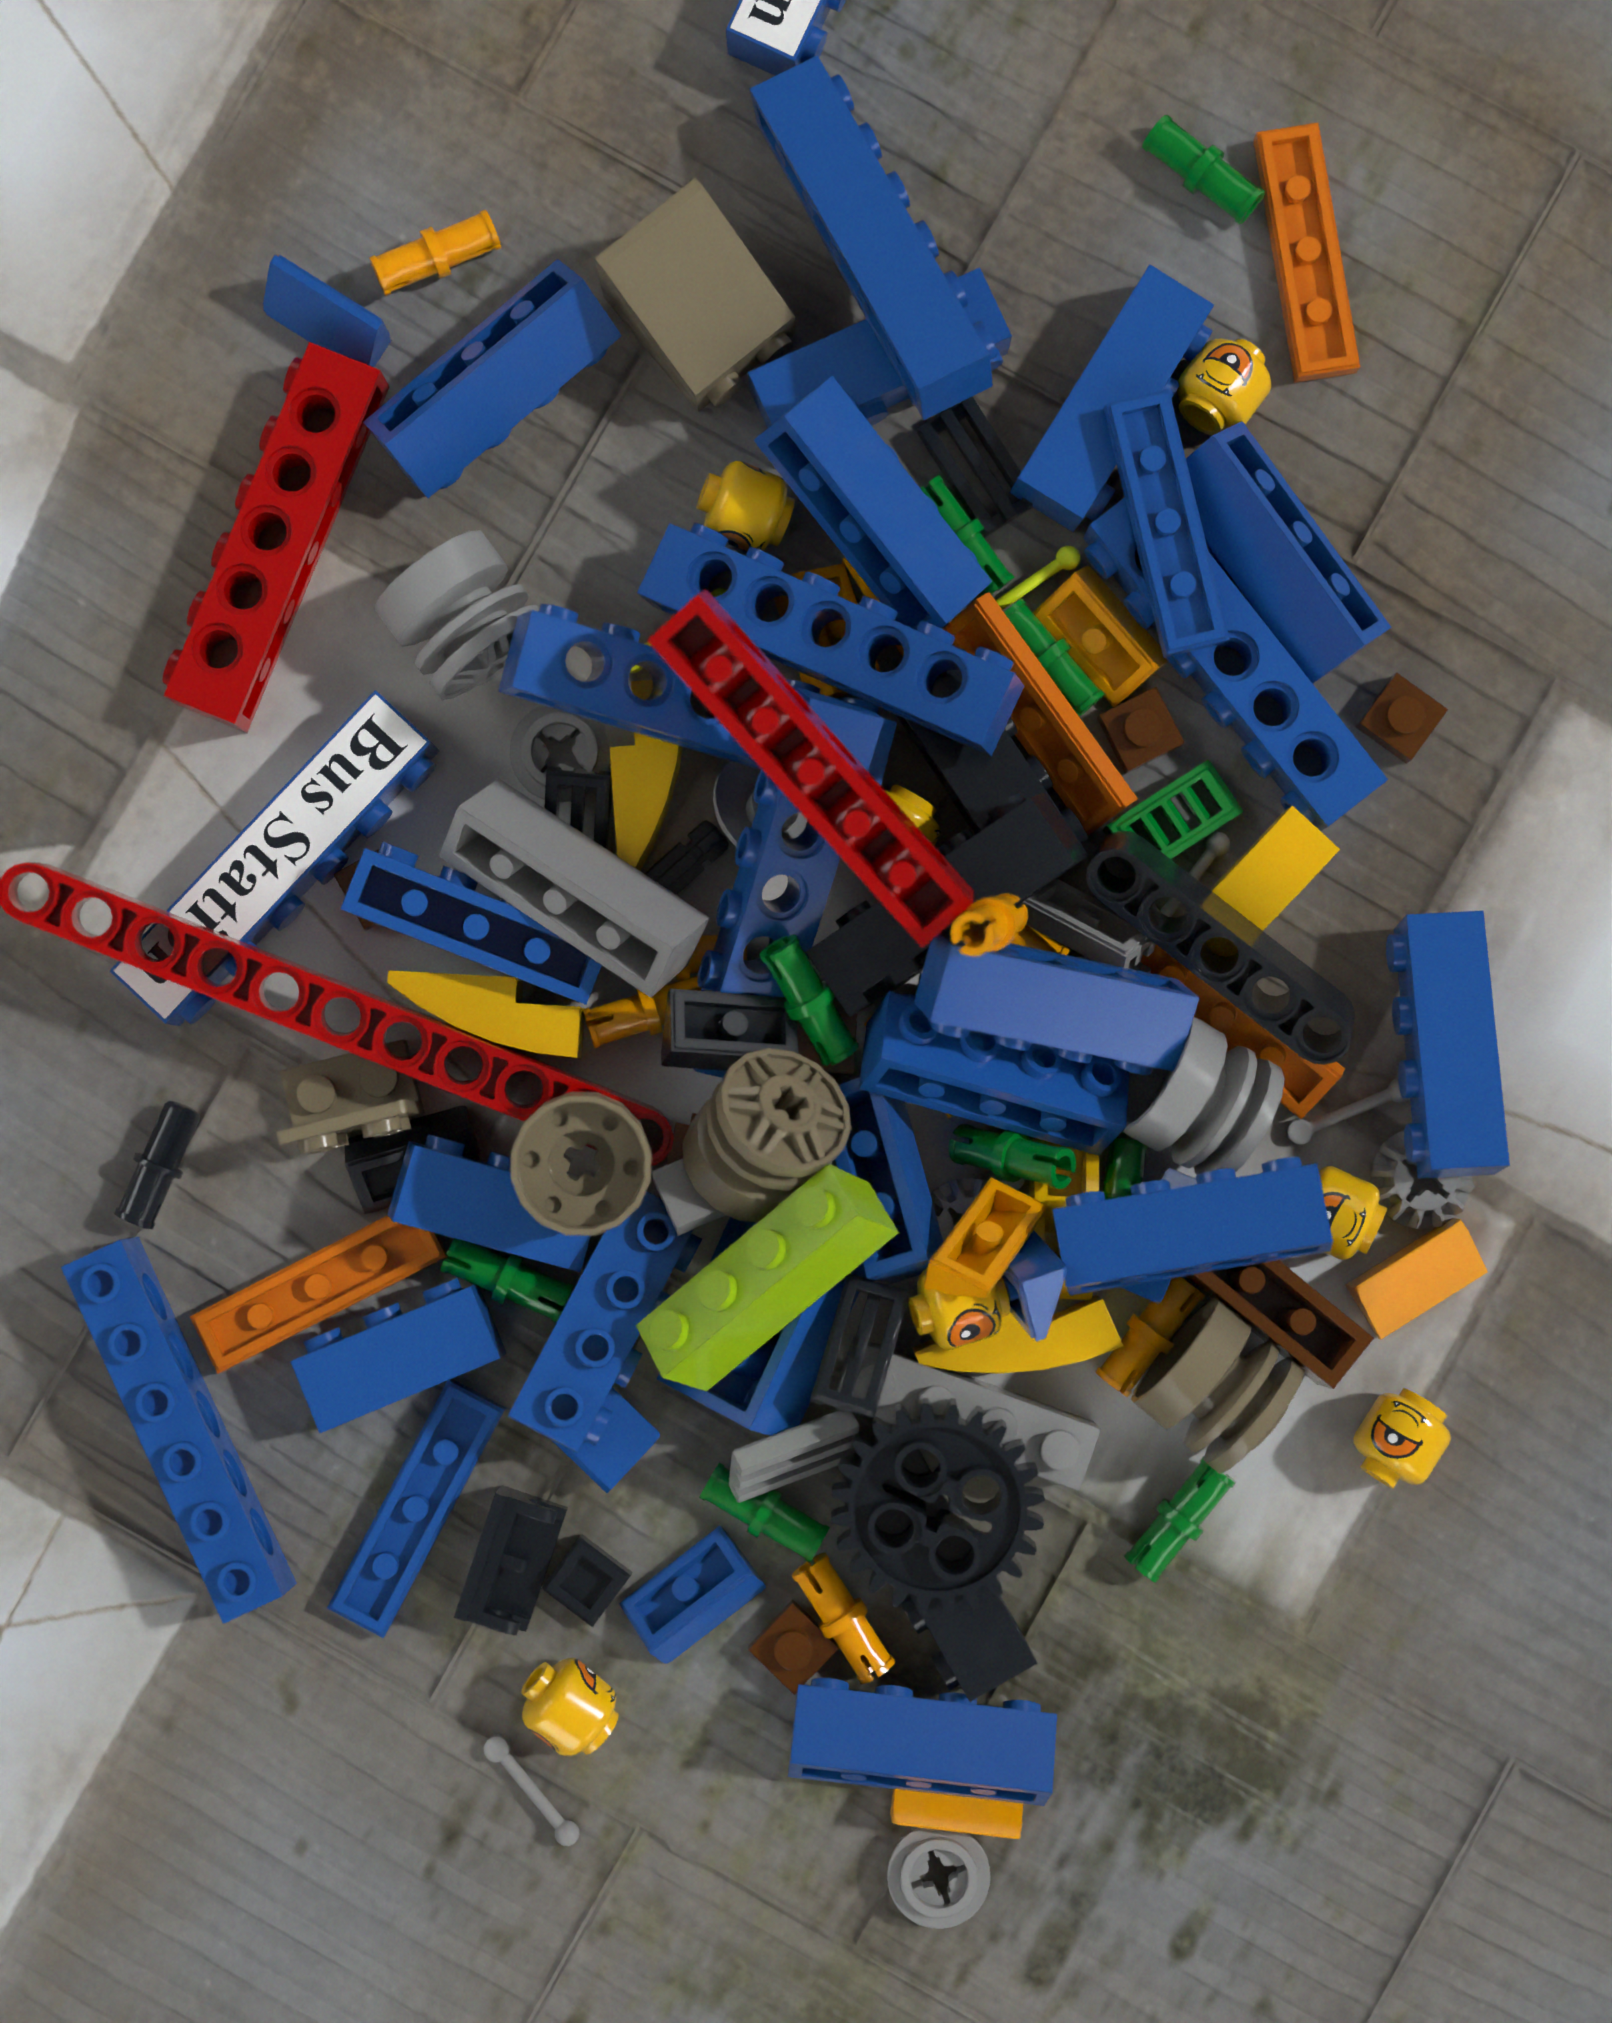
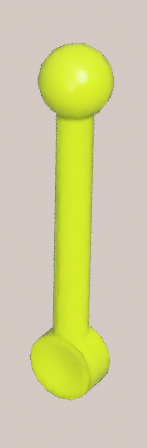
[996,545,1080,610]

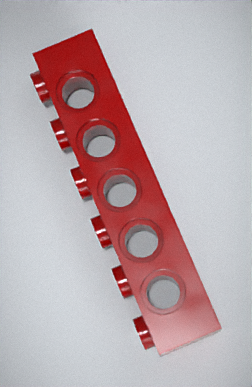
[162,342,390,733]
[647,589,974,948]

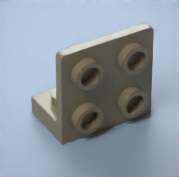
[276,1039,425,1155]

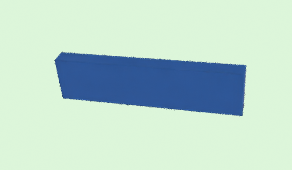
[1103,389,1230,658]
[327,1379,506,1638]

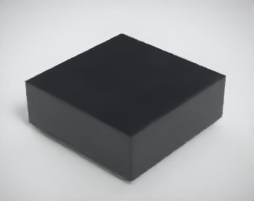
[541,1534,632,1627]

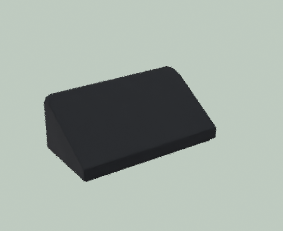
[661,989,798,1071]
[344,1105,482,1214]

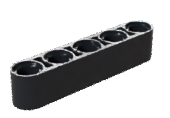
[1086,831,1355,1065]

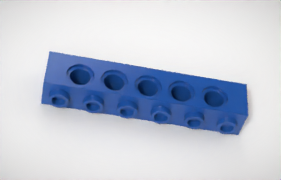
[1083,498,1388,831]
[637,523,1024,756]
[498,604,897,786]
[694,687,884,1078]
[61,1237,297,1624]

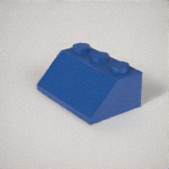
[656,1216,867,1436]

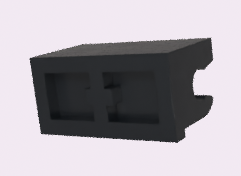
[453,1485,568,1636]

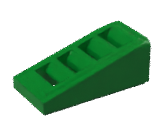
[1102,759,1244,876]

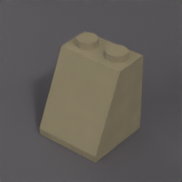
[594,177,795,412]

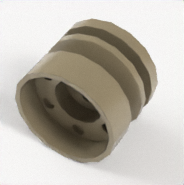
[682,1048,851,1223]
[511,1092,651,1235]
[1131,1297,1305,1474]

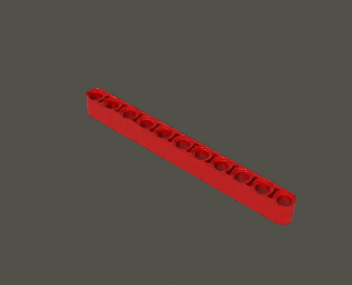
[0,862,674,1166]

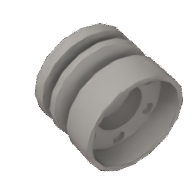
[374,530,539,700]
[1122,1017,1285,1175]

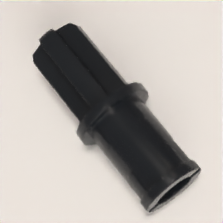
[114,1101,200,1229]

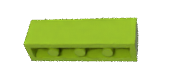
[636,1164,899,1391]

